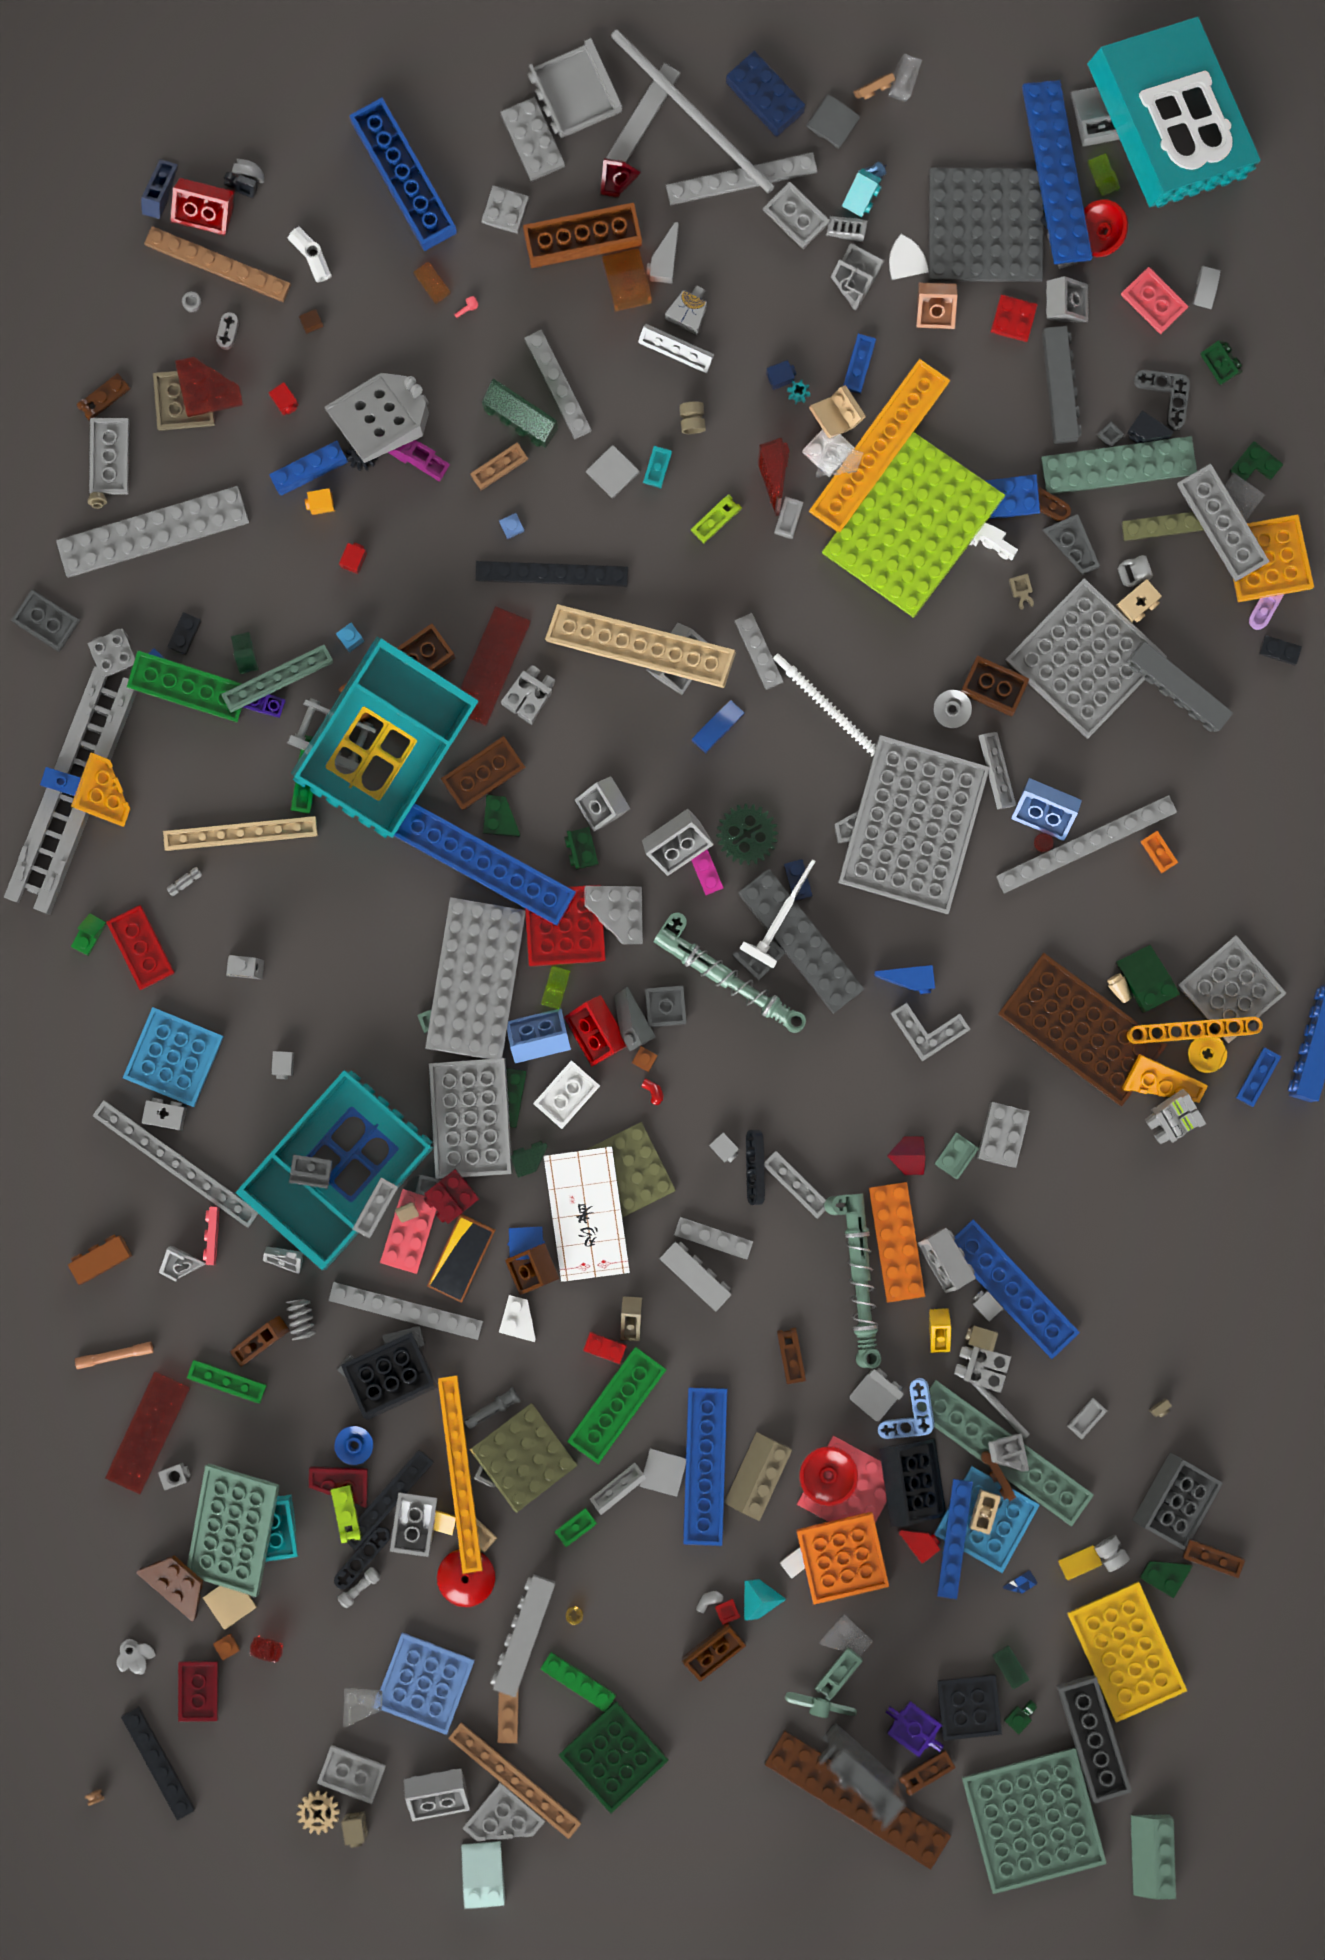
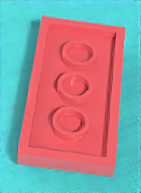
[380,1189,437,1274]

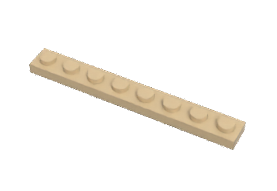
[163,816,318,851]

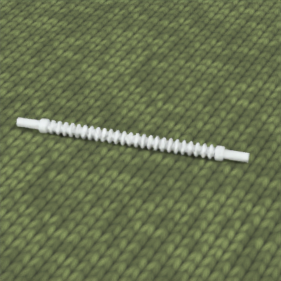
[773,653,876,757]

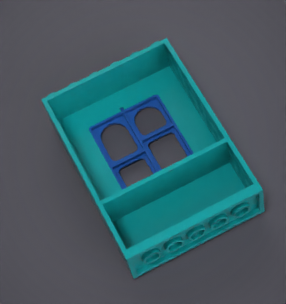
[235,1070,434,1270]

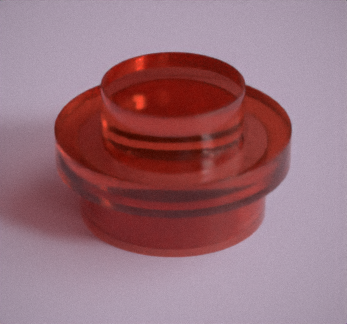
[1034,833,1053,853]

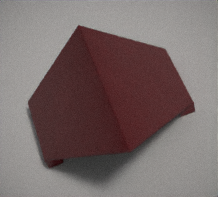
[600,158,642,197]
[887,1136,925,1175]

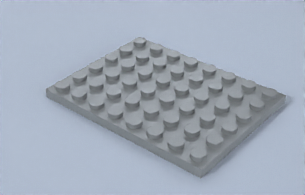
[838,735,990,915]

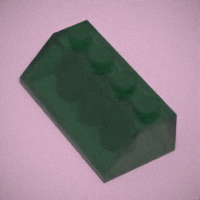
[482,379,558,448]

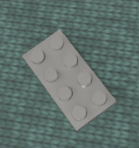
[500,97,565,181]
[89,418,129,495]

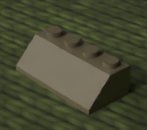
[724,1432,792,1521]

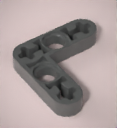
[1134,370,1190,431]

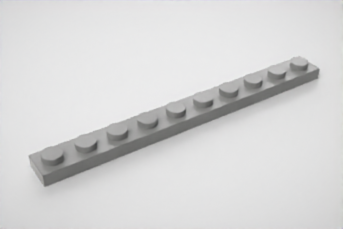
[996,795,1177,894]
[93,1100,258,1228]

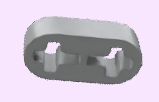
[217,312,239,350]

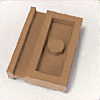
[854,73,895,100]

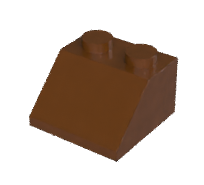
[505,1243,560,1295]

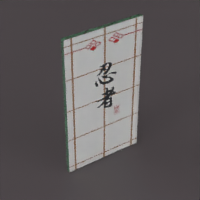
[544,1146,630,1282]

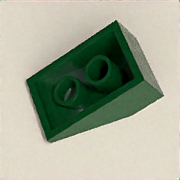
[1116,945,1180,1013]

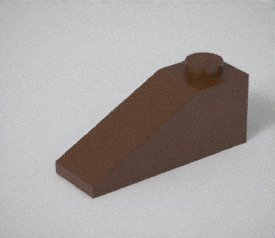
[230,1316,290,1367]

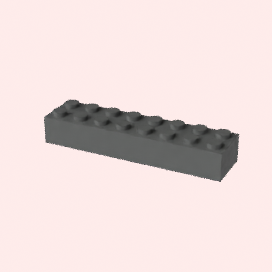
[738,869,864,1014]

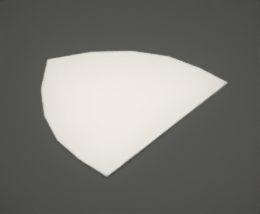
[889,234,929,280]

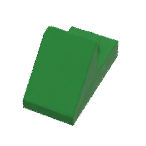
[71,914,107,956]

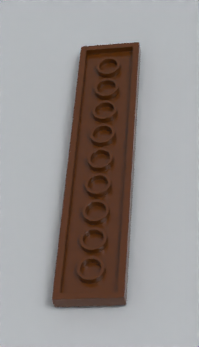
[764,1730,951,1870]

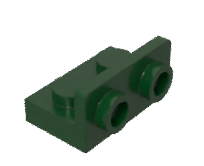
[1200,340,1243,385]
[564,827,599,870]

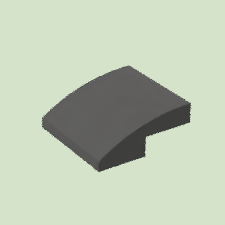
[806,95,860,148]

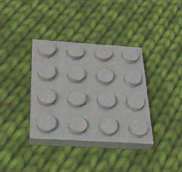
[1177,935,1286,1043]

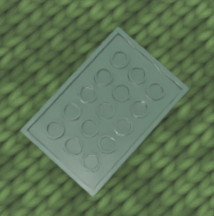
[187,1464,279,1597]

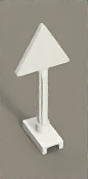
[740,859,816,968]

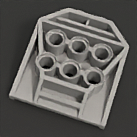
[325,373,429,463]

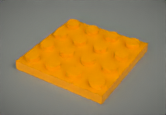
[1233,515,1314,602]

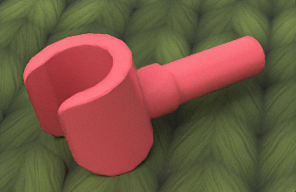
[454,296,478,318]

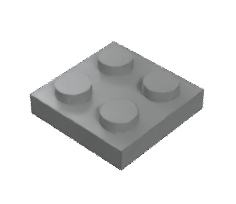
[482,186,529,234]

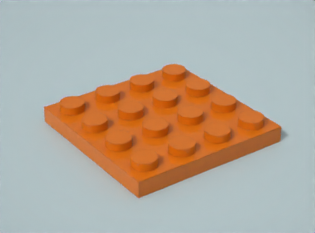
[796,1512,889,1604]

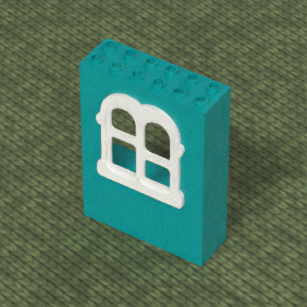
[1087,17,1261,208]

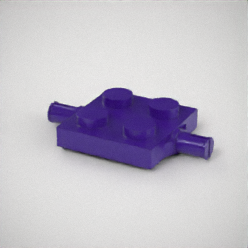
[885,1701,944,1757]

